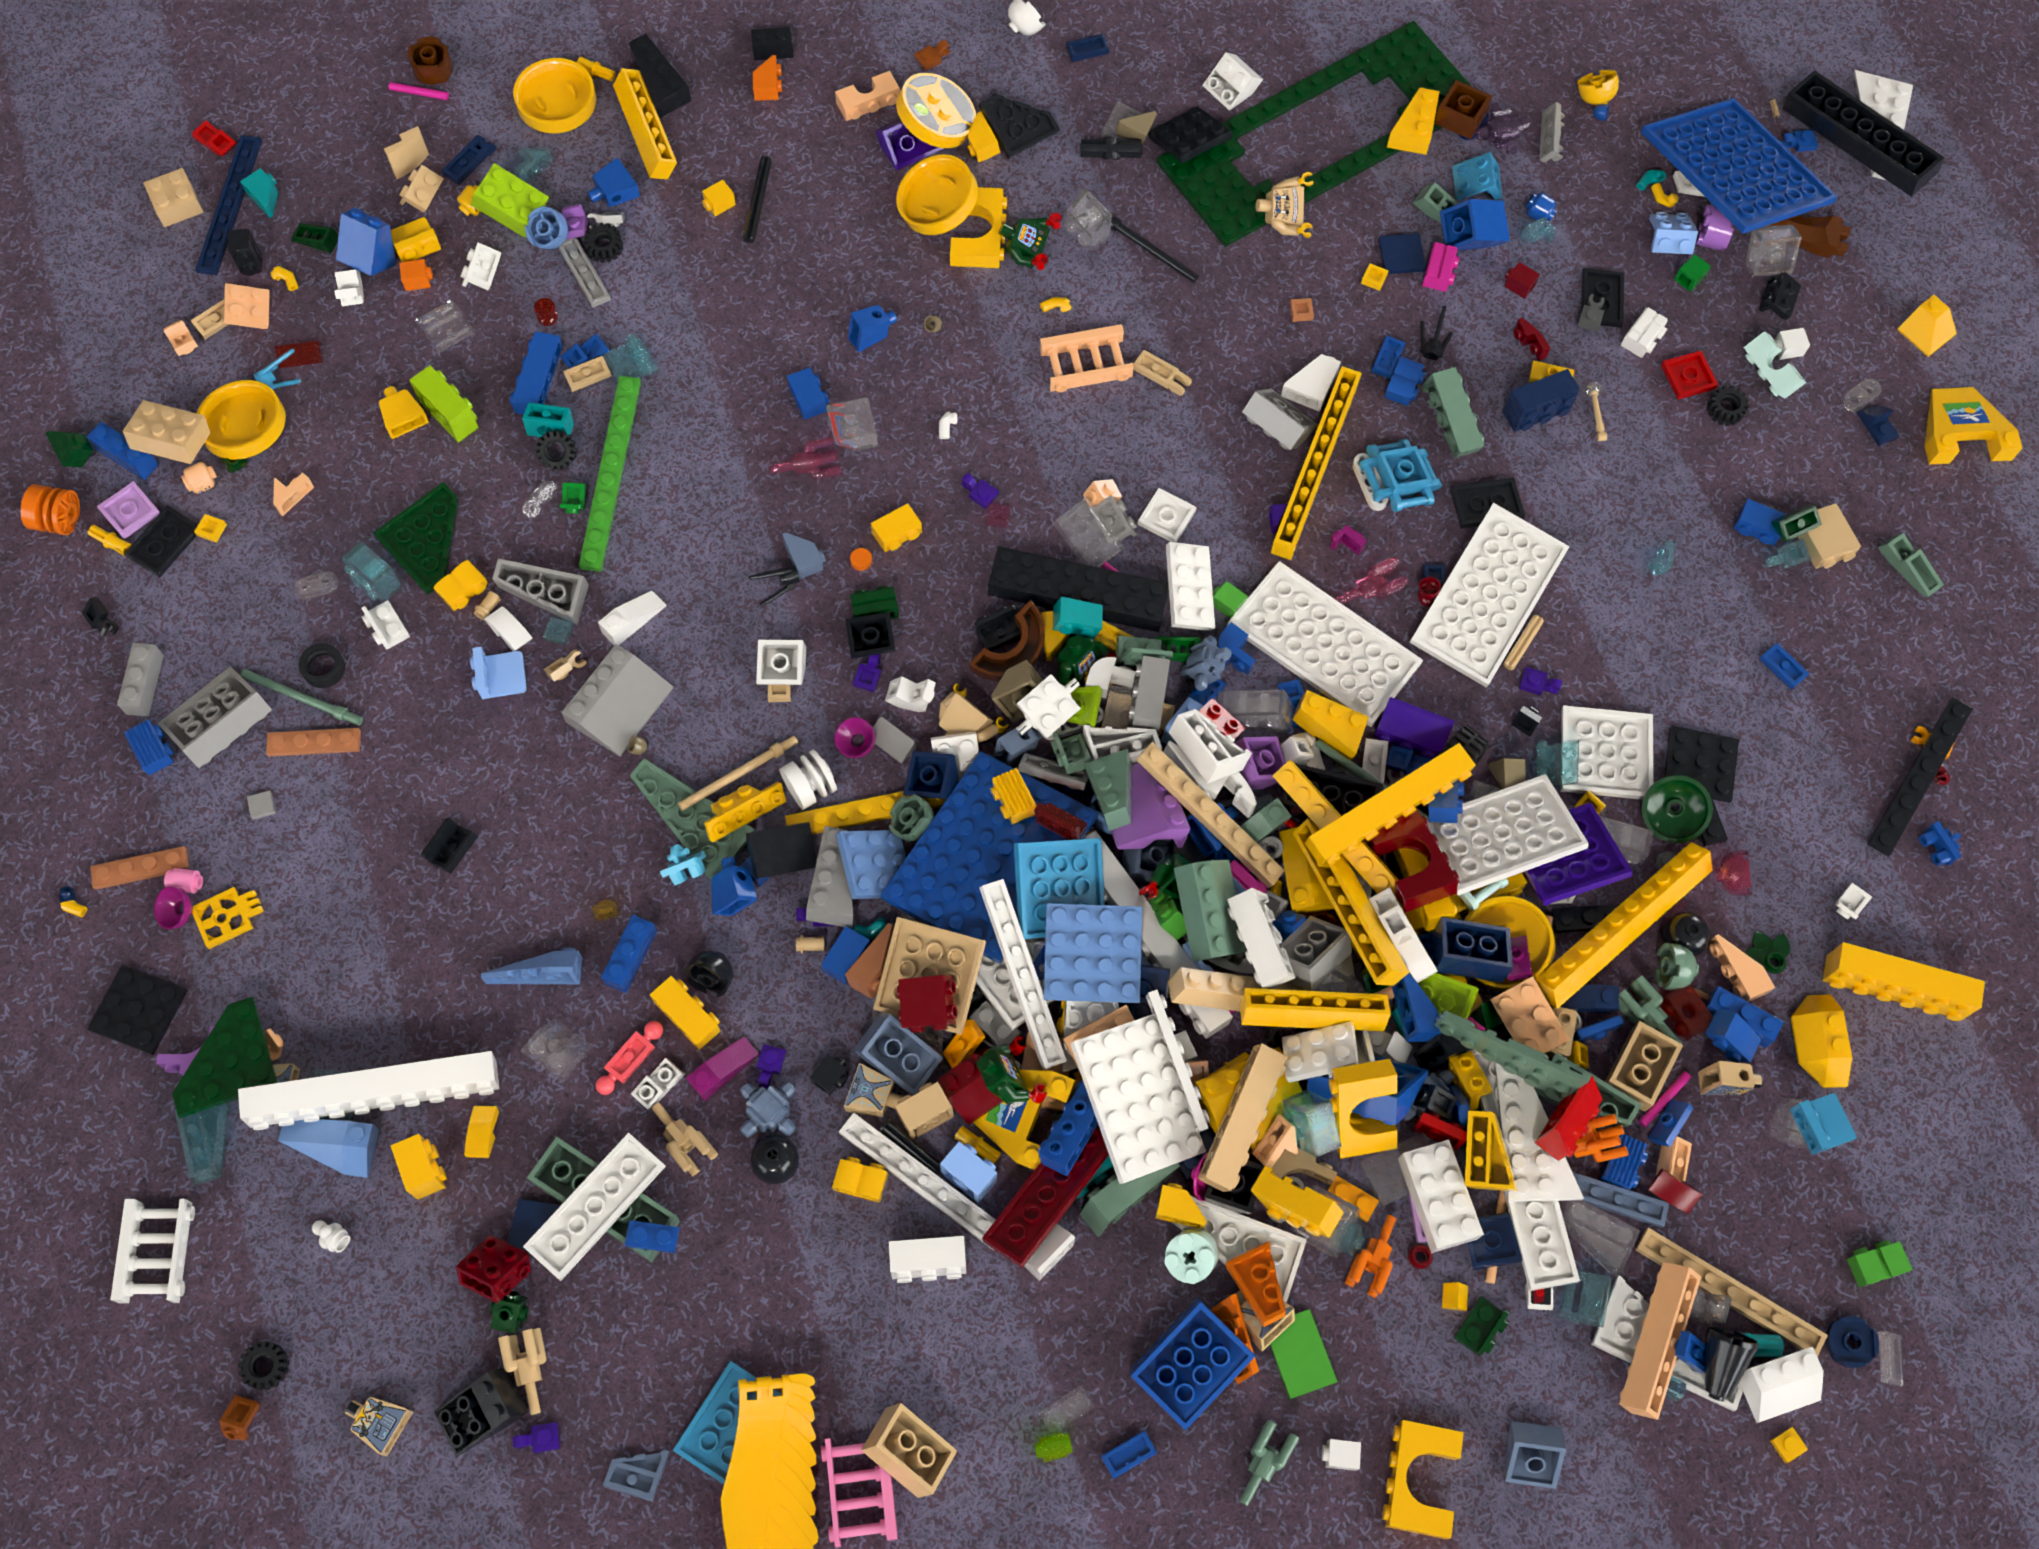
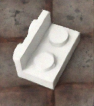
[460,243,501,290]
[361,600,410,650]

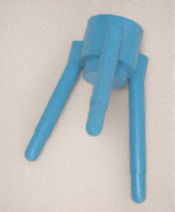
[253,349,301,390]

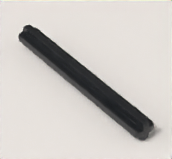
[743,155,772,243]

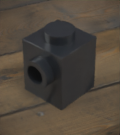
[810,1054,848,1096]

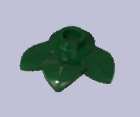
[1745,931,1790,974]

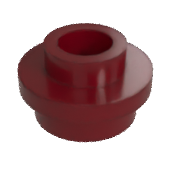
[1408,1244,1433,1269]

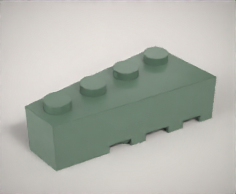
[1421,367,1484,458]
[1534,1052,1642,1128]
[1079,1163,1180,1237]

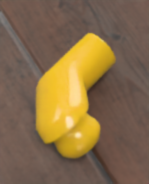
[270,266,298,291]

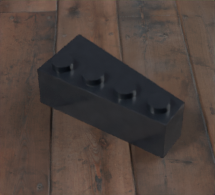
[629,33,691,119]

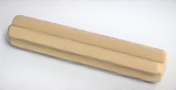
[1503,615,1544,670]

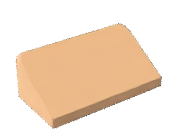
[1656,1136,1692,1181]

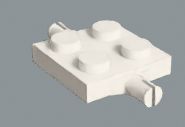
[1016,674,1081,739]

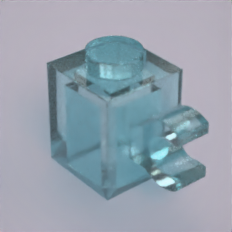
[1765,539,1811,569]

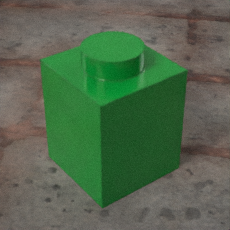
[1674,254,1711,292]

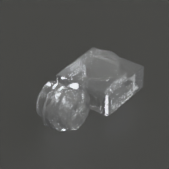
[522,481,558,518]

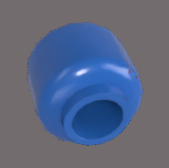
[1525,192,1557,223]

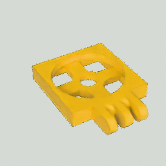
[192,887,264,949]

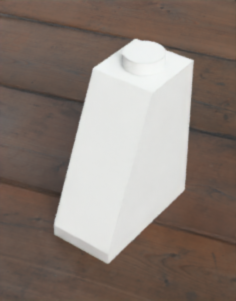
[1281,354,1341,412]

